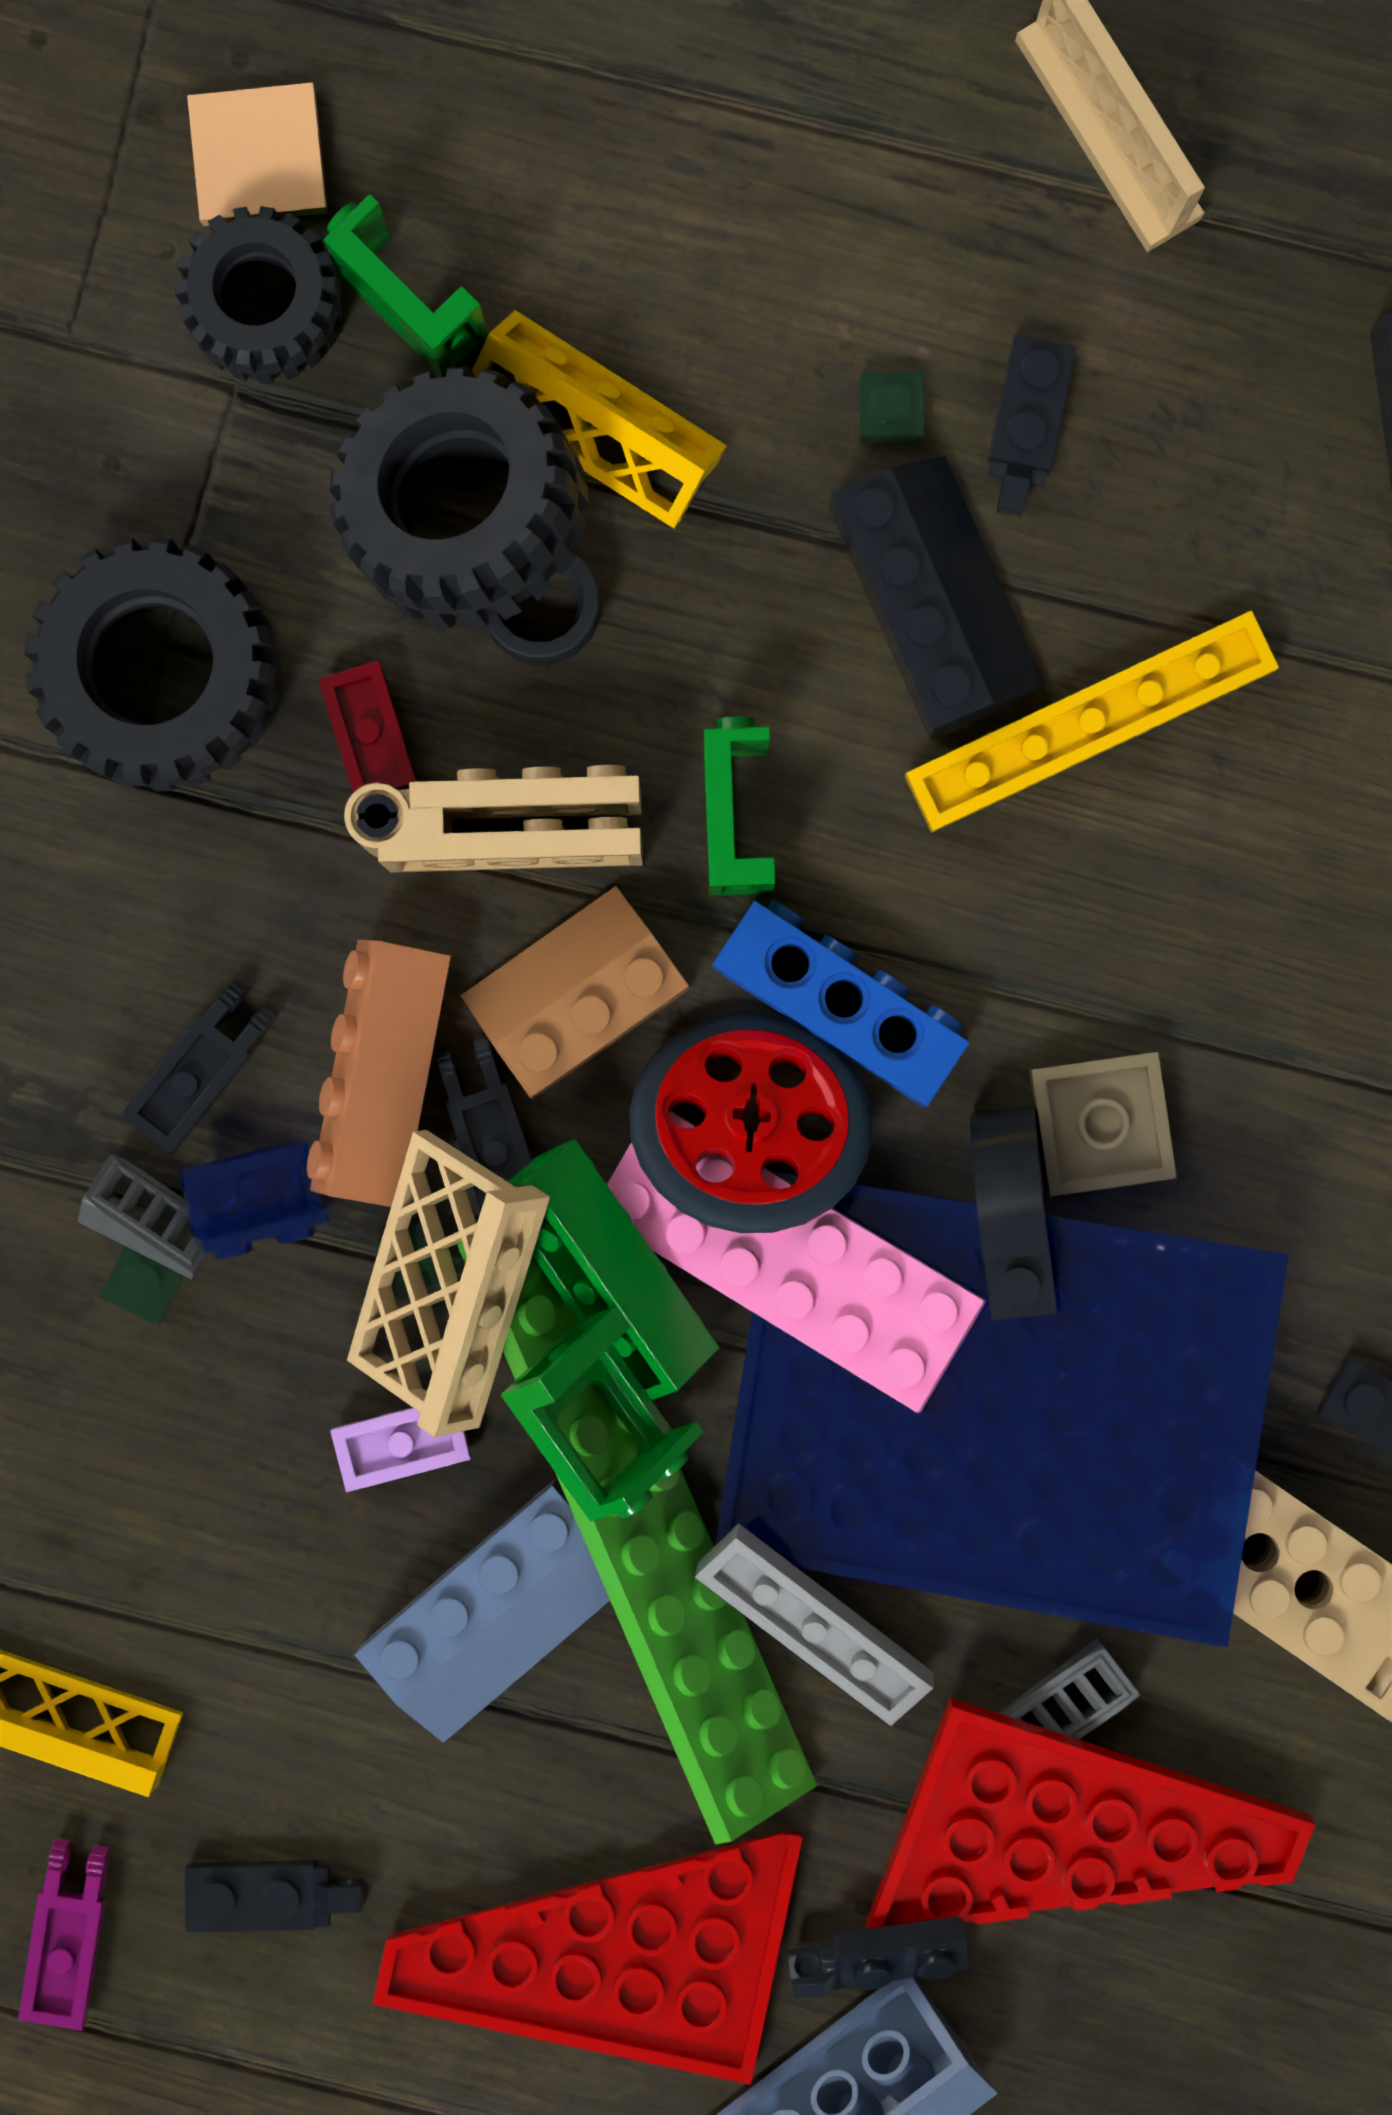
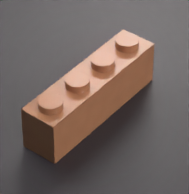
[307,940,451,1207]

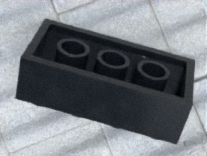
[829,456,1046,738]

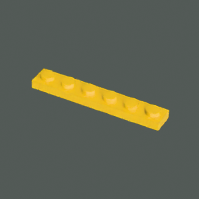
[905,610,1279,833]

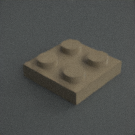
[1029,1052,1177,1197]

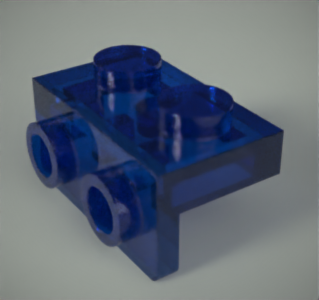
[178,1139,330,1259]

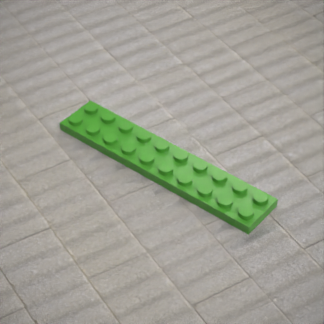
[457,1242,817,1845]

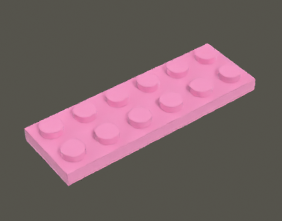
[607,1110,987,1413]

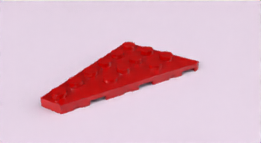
[865,1698,1316,1929]
[372,1829,803,2085]

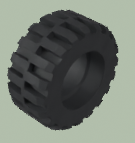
[329,367,589,628]
[24,536,281,791]

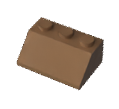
[460,886,689,1099]

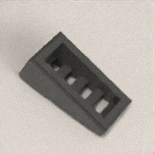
[78,1154,223,1280]
[999,1638,1141,1739]

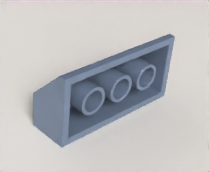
[354,1478,610,1743]
[717,1978,998,2115]

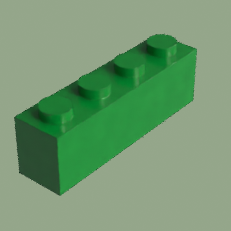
[508,1139,719,1400]

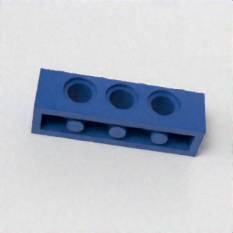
[712,899,970,1108]

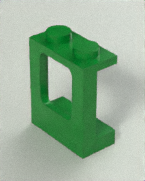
[323,194,488,377]
[704,716,775,896]
[501,1306,703,1522]

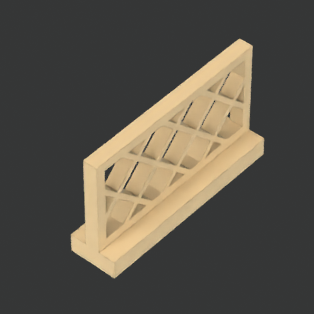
[1015,0,1205,253]
[347,1130,550,1438]

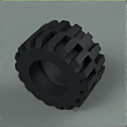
[175,206,344,384]

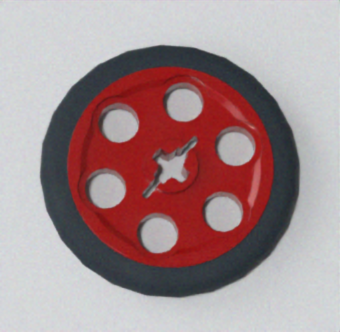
[629,1013,873,1233]

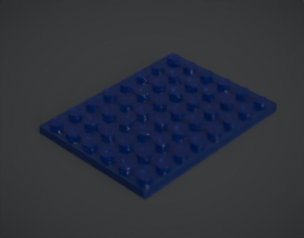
[715,1172,1289,1648]

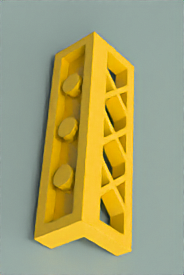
[472,310,727,528]
[0,1649,184,1797]

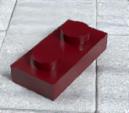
[318,660,418,793]

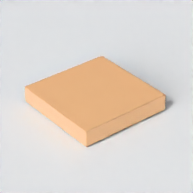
[187,82,328,226]

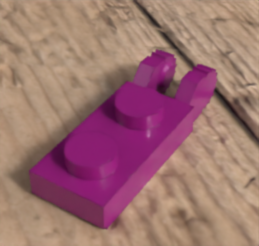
[18,1839,110,2031]

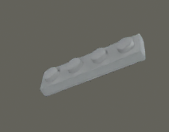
[695,1524,934,1726]

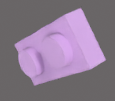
[330,1407,472,1492]

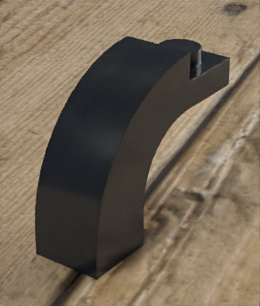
[970,1105,1057,1321]

